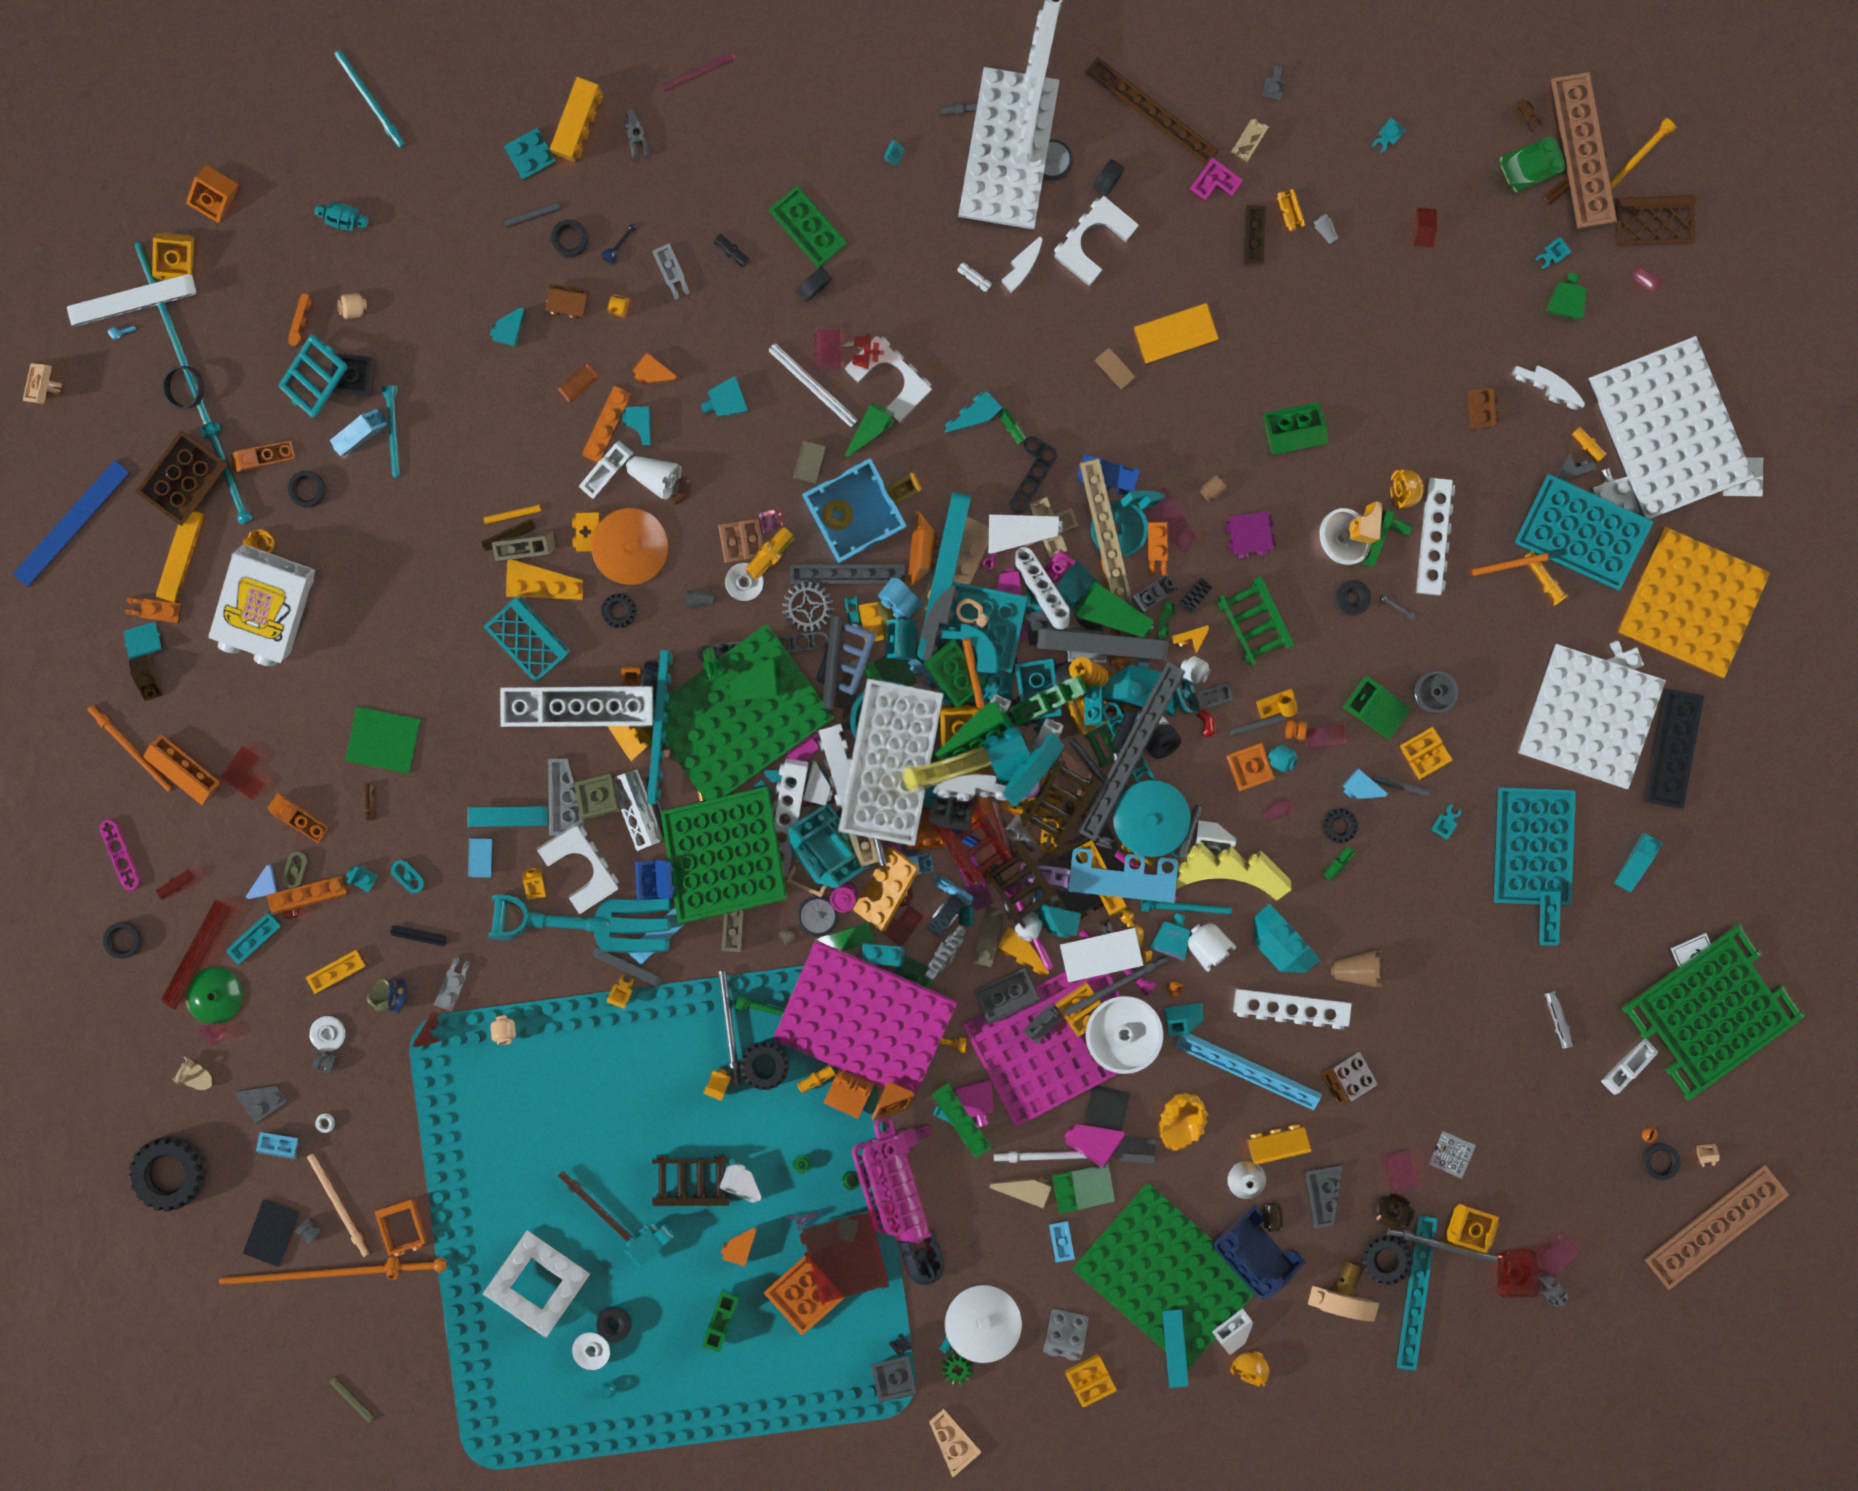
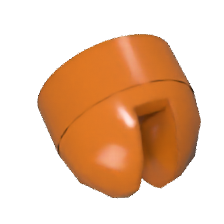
[1166,980,1184,997]
[1642,1127,1658,1143]

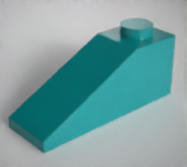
[1614,833,1663,893]

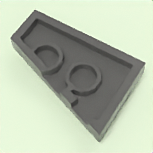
[1305,1165,1343,1229]

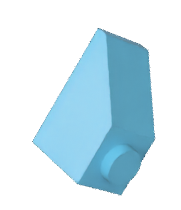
[1342,769,1388,799]

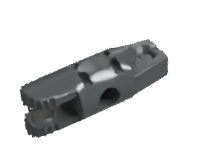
[624,109,650,159]

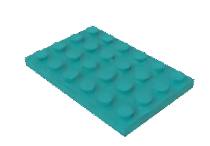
[1515,473,1654,591]
[1494,787,1576,906]

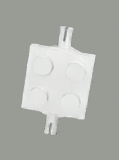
[1591,468,1640,514]

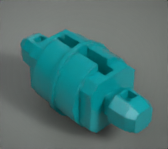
[315,202,369,231]

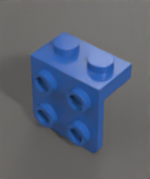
[635,860,674,900]

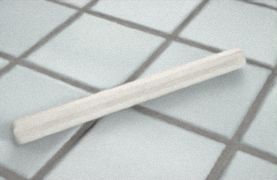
[769,344,858,427]

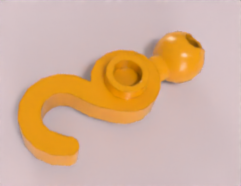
[1120,909,1152,964]

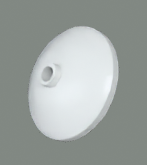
[1320,508,1371,565]

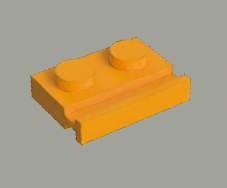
[1065,694,1106,736]

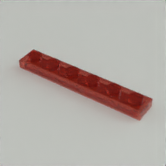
[161,899,230,1010]

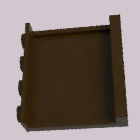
[1039,822,1125,919]

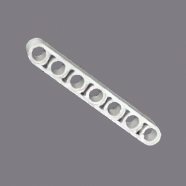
[67,274,197,326]

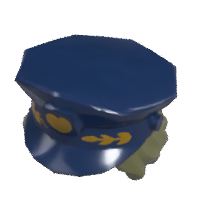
[366,977,408,1014]

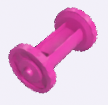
[830,881,858,913]

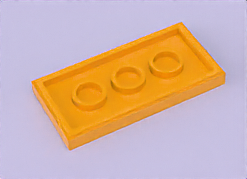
[1134,303,1219,364]

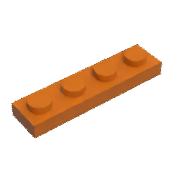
[582,386,632,463]
[267,876,347,915]

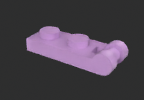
[1018,863,1071,891]

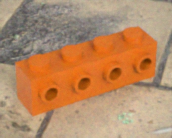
[143,734,220,805]

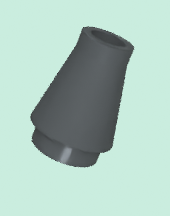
[685,589,714,608]

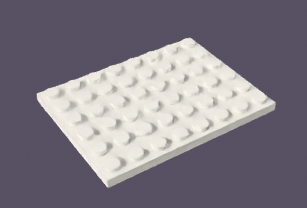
[1588,336,1754,519]

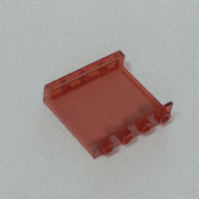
[800,1210,889,1305]

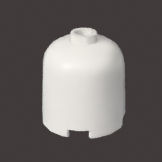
[1188,923,1237,972]

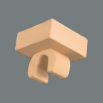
[1696,1144,1719,1167]

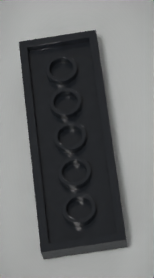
[1645,689,1704,809]

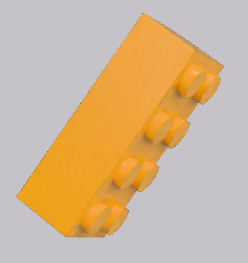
[550,77,603,162]

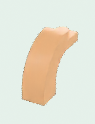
[1308,1286,1379,1321]

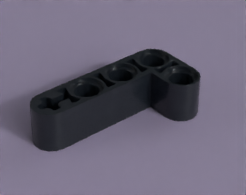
[1010,436,1057,514]

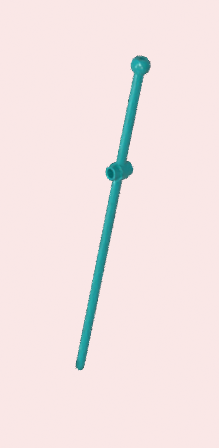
[135,242,252,525]

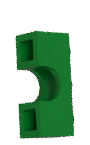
[702,1289,740,1353]

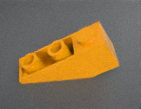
[997,926,1049,975]

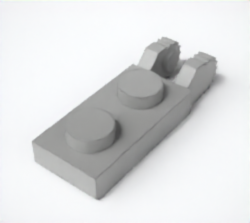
[652,243,690,300]
[434,956,471,1012]

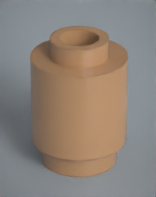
[1199,475,1228,503]

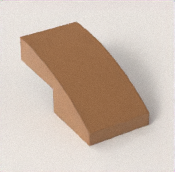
[1095,348,1136,391]

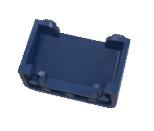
[1214,1204,1306,1299]

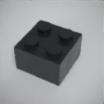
[331,353,375,397]

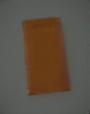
[557,364,598,403]

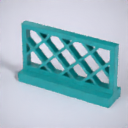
[484,595,570,683]

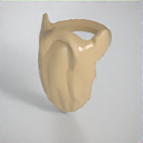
[172,1056,212,1090]

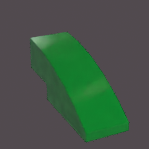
[815,922,875,951]

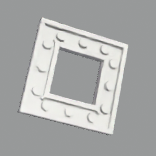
[483,1230,590,1338]

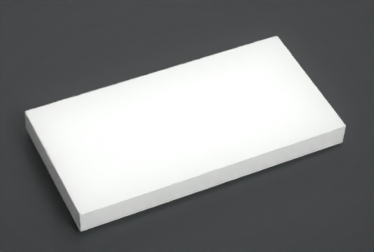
[1060,928,1144,982]

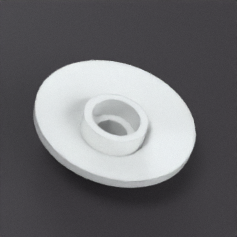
[725,563,763,601]
[572,1332,610,1370]

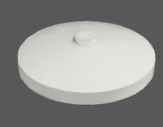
[1086,996,1163,1074]
[945,1285,1022,1363]

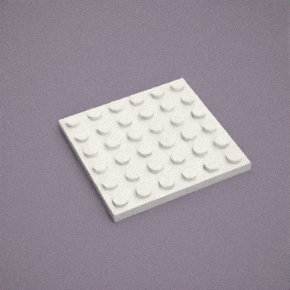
[1518,644,1666,789]

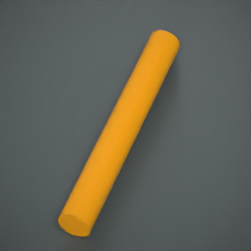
[483,504,541,524]

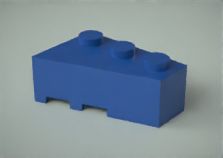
[1077,454,1140,496]

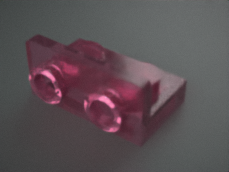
[813,329,841,369]

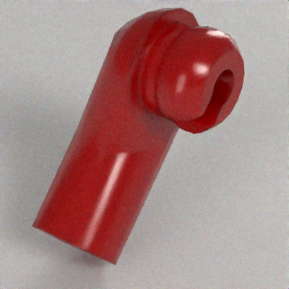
[1196,709,1216,737]

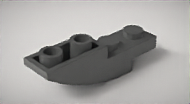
[920,585,958,660]

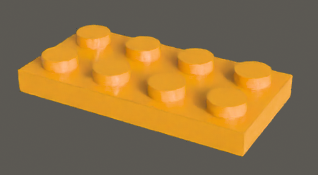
[853,846,920,932]

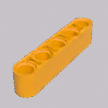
[156,511,204,603]

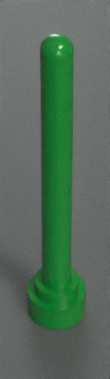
[735,994,785,1016]

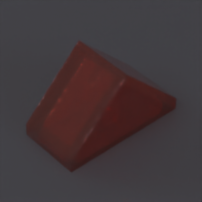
[1414,208,1437,248]

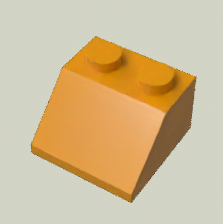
[859,601,896,643]

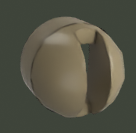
[778,929,795,946]

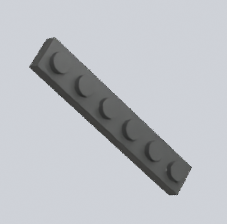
[790,564,905,584]

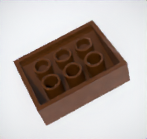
[135,430,228,526]

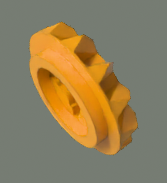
[822,499,853,530]

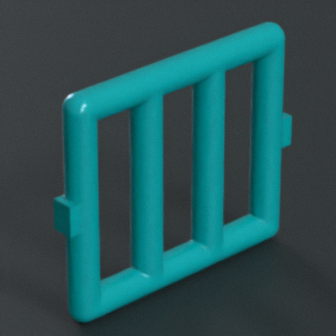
[279,335,347,418]

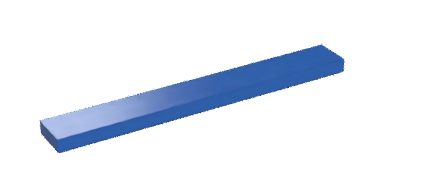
[13,460,130,587]

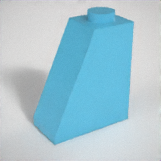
[330,409,388,456]

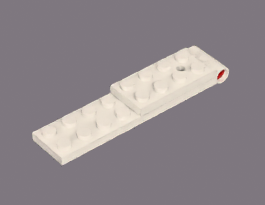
[1016,0,1063,164]

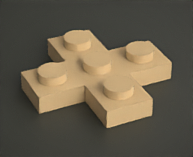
[1024,497,1079,558]

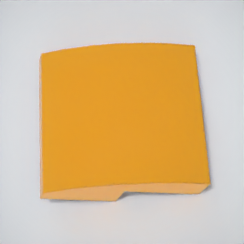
[1400,727,1453,781]
[1055,982,1101,1037]
[1065,1354,1117,1408]

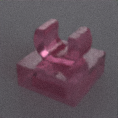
[759,510,783,533]
[198,1021,224,1046]

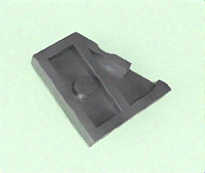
[235,1085,288,1123]

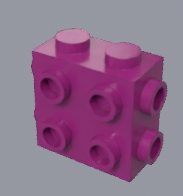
[1226,511,1276,559]

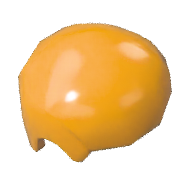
[243,529,274,553]

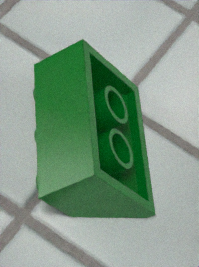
[1263,402,1329,455]

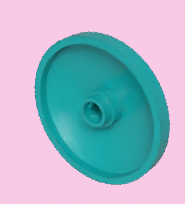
[1113,780,1190,857]

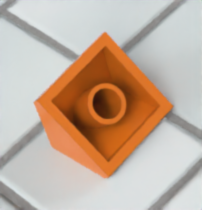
[871,1081,915,1121]

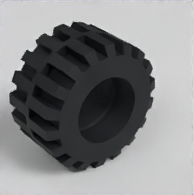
[740,1041,789,1090]
[1362,1236,1413,1285]

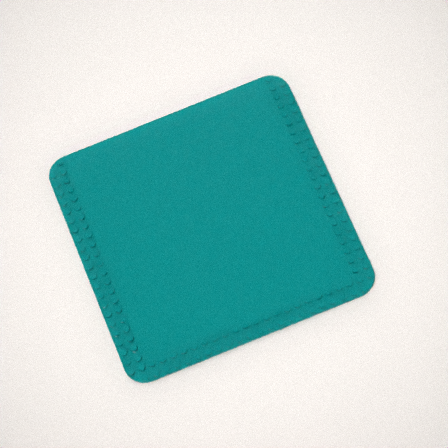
[409,966,916,1470]

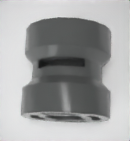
[312,1050,337,1074]
[295,1218,322,1245]

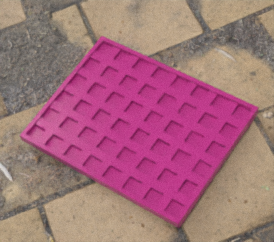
[773,940,958,1101]
[963,971,1120,1127]

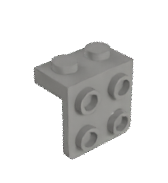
[1043,1309,1089,1360]

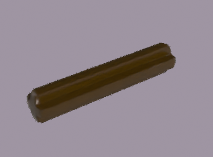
[481,519,535,551]

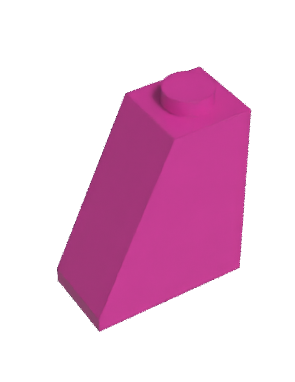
[1064,1124,1125,1169]

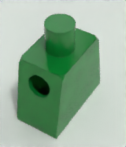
[1545,273,1586,321]

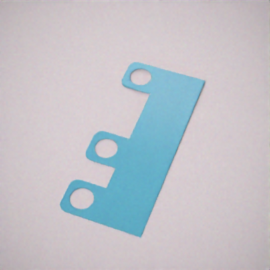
[1069,848,1178,903]

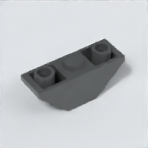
[1132,574,1178,613]

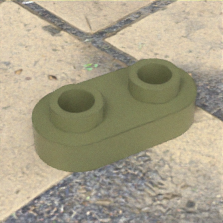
[282,852,308,889]

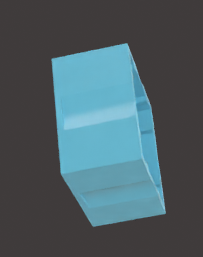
[802,458,907,565]

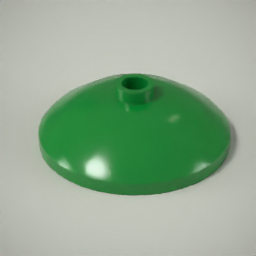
[185,967,243,1025]

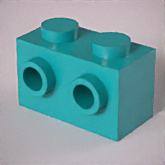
[885,619,917,660]

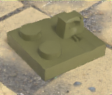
[574,773,619,821]

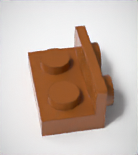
[1468,387,1499,429]

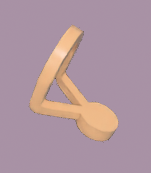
[955,598,988,627]

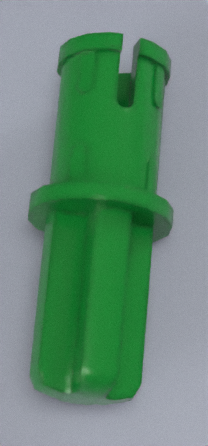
[998,408,1027,445]
[703,648,719,681]
[1323,847,1356,882]

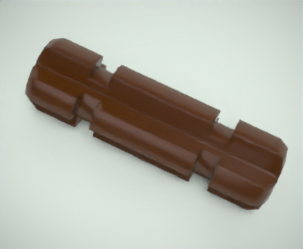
[364,783,375,820]

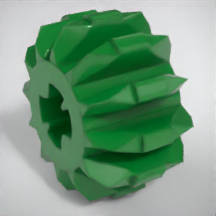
[942,1353,974,1385]

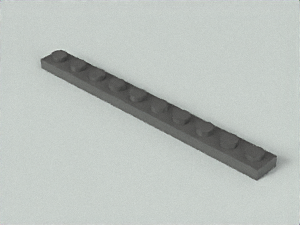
[1078,662,1186,841]

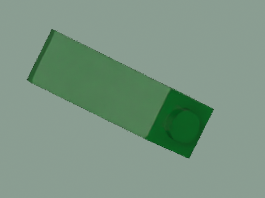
[845,402,895,456]

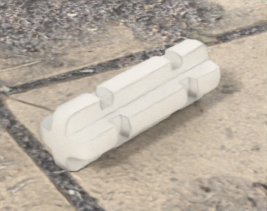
[957,263,992,292]

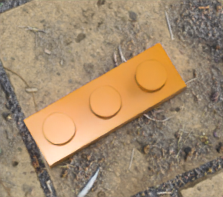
[306,950,366,994]

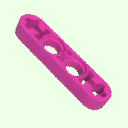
[100,820,140,890]

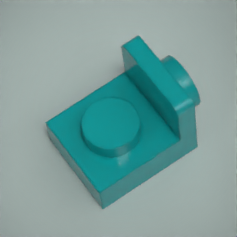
[346,865,378,893]

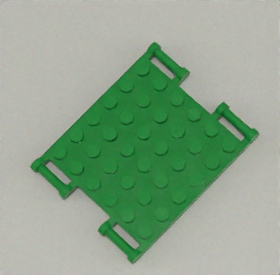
[1622,923,1805,1100]

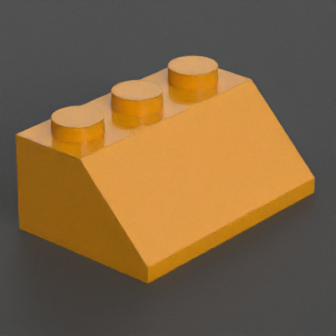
[1247,1124,1311,1165]

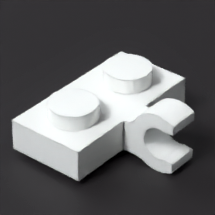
[1606,641,1644,670]

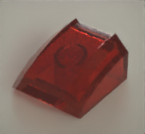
[1498,1249,1539,1298]

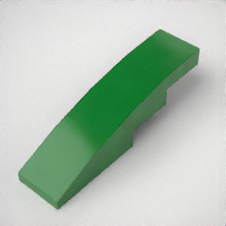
[1009,675,1088,726]

